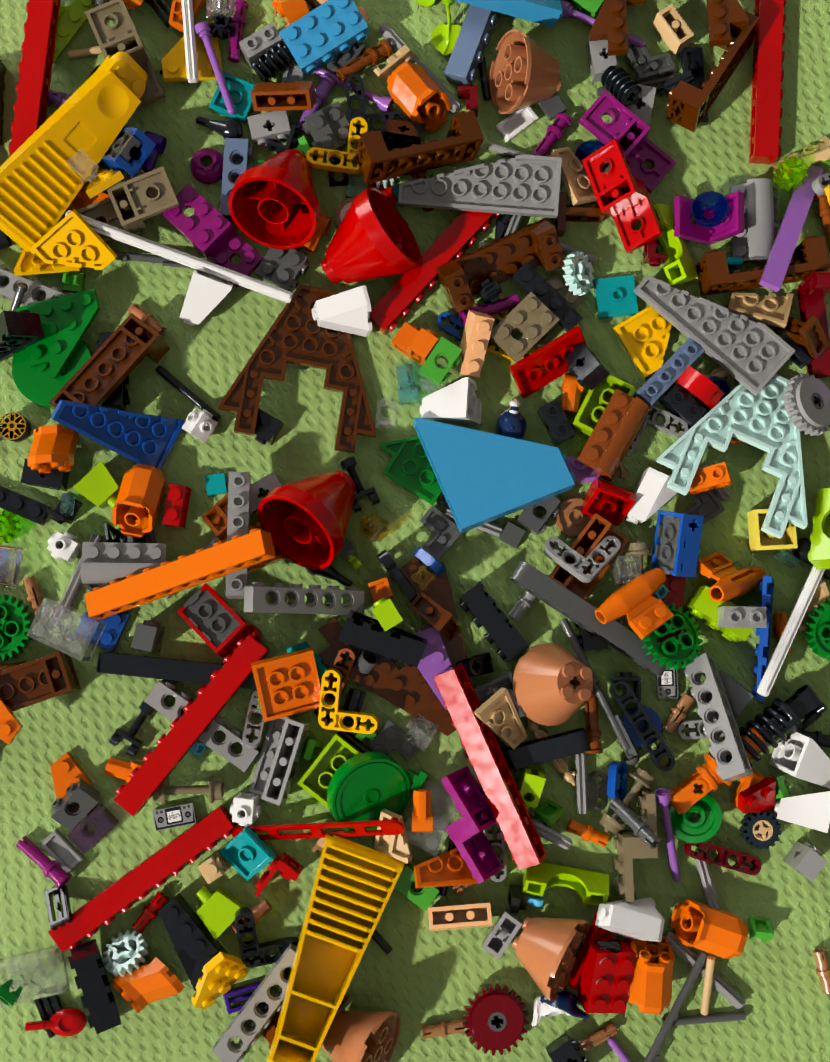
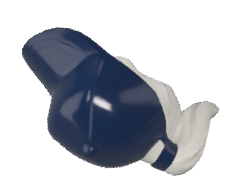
[496,398,527,440]
[531,988,590,1026]

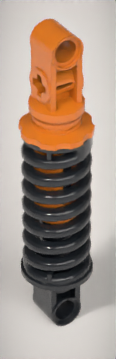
[670,684,822,814]

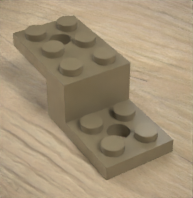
[85,0,165,110]
[76,166,180,244]
[490,271,585,362]
[613,789,658,902]

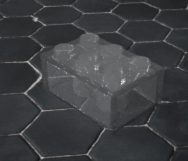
[26,598,106,661]
[404,778,459,856]
[0,946,70,1008]

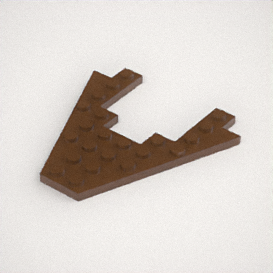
[589,0,749,56]
[218,285,376,454]
[318,557,474,736]

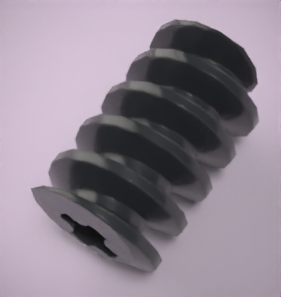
[250,41,295,82]
[601,66,642,106]

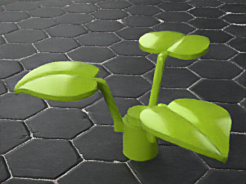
[415,0,461,55]

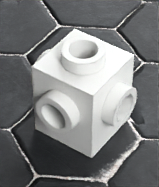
[182,408,218,443]
[47,531,82,562]
[230,792,261,826]

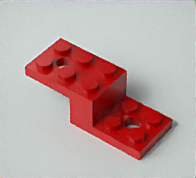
[582,139,664,253]

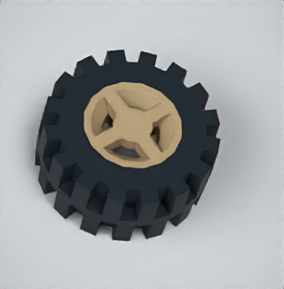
[740,812,781,849]

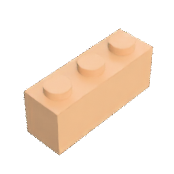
[454,310,495,377]
[428,903,492,931]

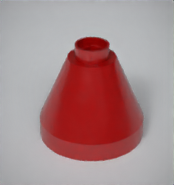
[228,149,320,249]
[321,186,422,284]
[258,471,356,570]

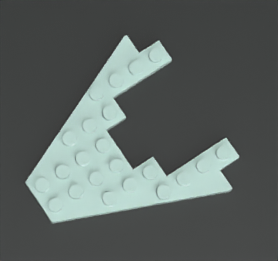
[656,374,808,539]

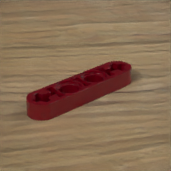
[684,842,761,875]

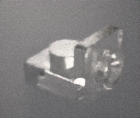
[66,148,99,184]

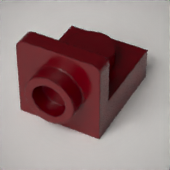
[458,84,478,117]
[643,238,667,267]

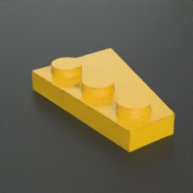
[86,168,124,199]
[14,249,81,276]

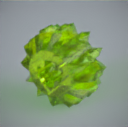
[773,155,808,191]
[0,510,21,544]

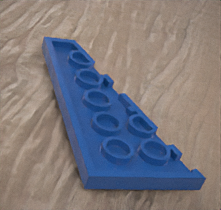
[50,400,185,469]
[752,576,774,702]

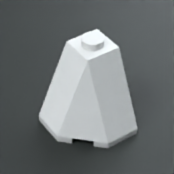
[179,270,234,326]
[312,285,373,337]
[420,377,482,425]
[625,467,678,525]
[769,732,830,789]
[774,791,830,833]
[595,897,665,942]

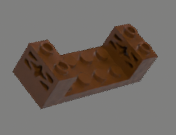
[666,11,759,132]
[355,110,484,184]
[436,219,565,313]
[696,235,830,296]
[49,313,170,408]
[0,651,81,712]

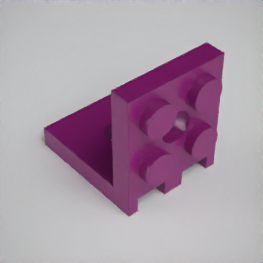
[674,191,744,245]

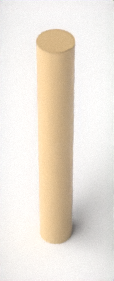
[67,45,102,59]
[700,955,716,1016]

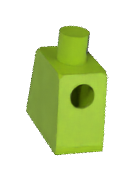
[72,461,121,509]
[517,765,546,812]
[195,886,247,940]

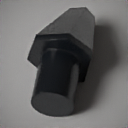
[494,214,512,241]
[802,703,827,730]

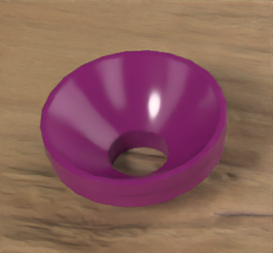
[190,148,223,184]

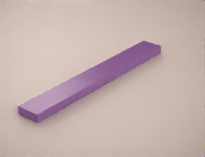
[759,164,824,292]

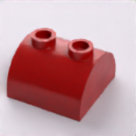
[581,478,636,526]

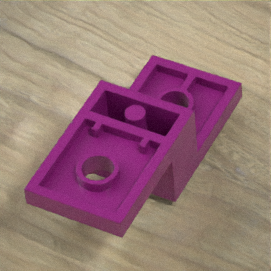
[579,90,677,194]
[161,184,263,288]
[441,766,505,884]

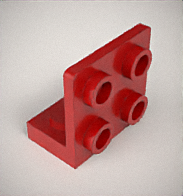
[255,852,304,896]

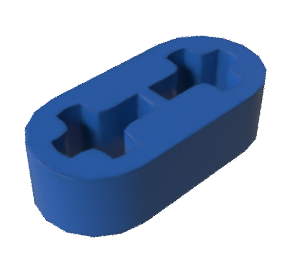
[437,312,464,341]
[413,547,446,576]
[607,760,628,800]

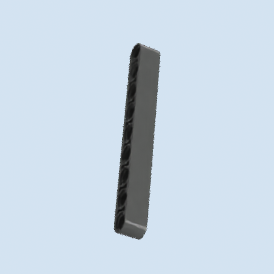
[510,561,666,677]

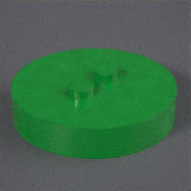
[12,340,93,409]
[327,752,411,831]

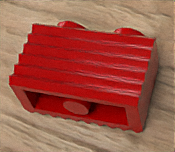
[161,484,191,528]

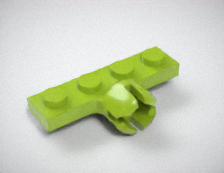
[53,0,96,63]

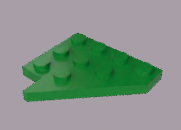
[15,288,100,379]
[379,436,442,505]

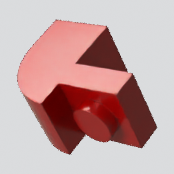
[676,366,725,409]

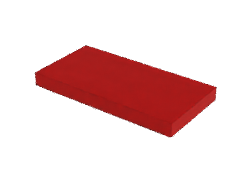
[509,326,587,399]

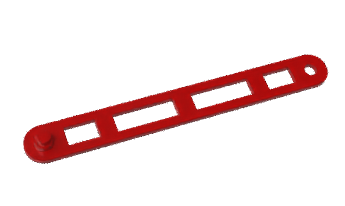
[232,817,404,840]

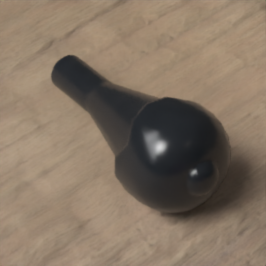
[196,116,243,139]
[791,538,830,580]
[306,564,353,586]

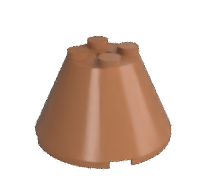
[489,29,561,115]
[513,643,593,726]
[512,917,590,1001]
[321,1009,401,1062]

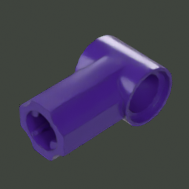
[142,131,167,173]

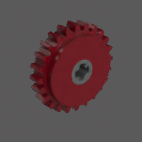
[462,984,529,1055]

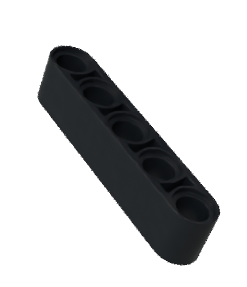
[609,681,675,771]
[501,728,591,771]

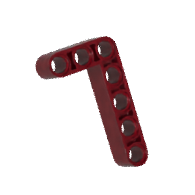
[798,270,830,378]

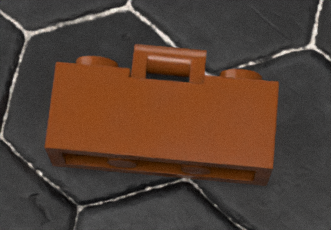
[251,81,316,111]

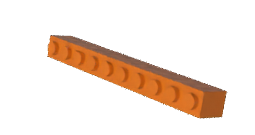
[85,528,276,620]

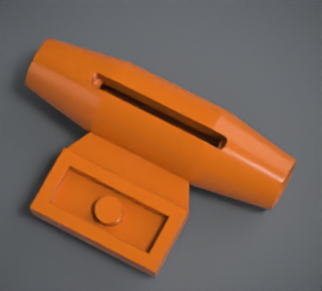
[697,551,766,602]
[595,568,674,640]

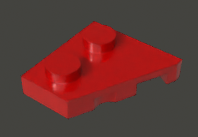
[738,776,776,813]

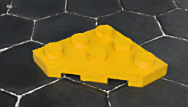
[161,22,223,82]
[31,209,117,270]
[613,306,672,379]
[191,951,251,1009]

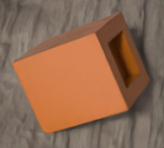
[368,577,394,603]

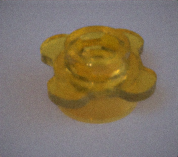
[411,565,435,590]

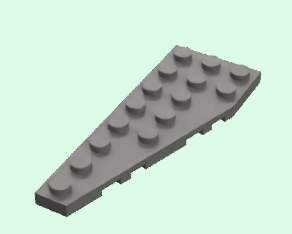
[398,154,562,218]
[633,275,796,396]

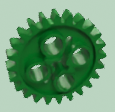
[0,595,35,660]
[804,597,830,661]
[639,603,703,670]

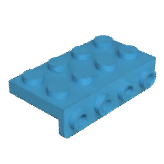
[279,0,370,75]

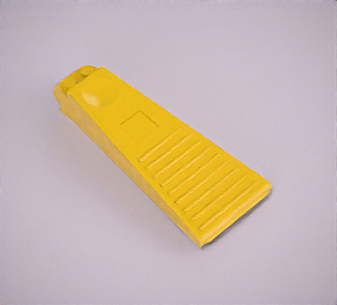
[0,51,148,255]
[267,834,405,1062]

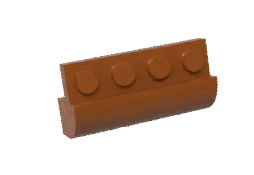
[577,388,650,482]
[549,513,630,601]

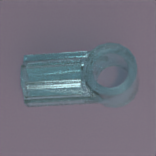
[396,363,419,405]

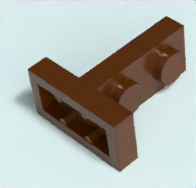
[555,192,605,237]
[774,316,830,359]
[408,591,463,641]

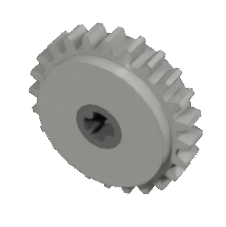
[783,373,830,436]

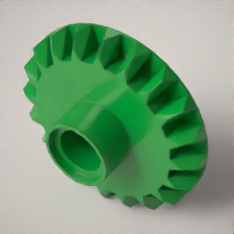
[669,794,723,845]

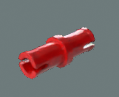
[132,891,169,934]

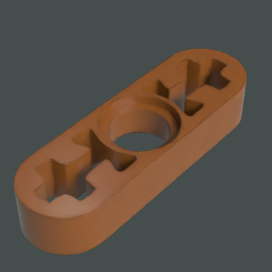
[325,646,358,702]

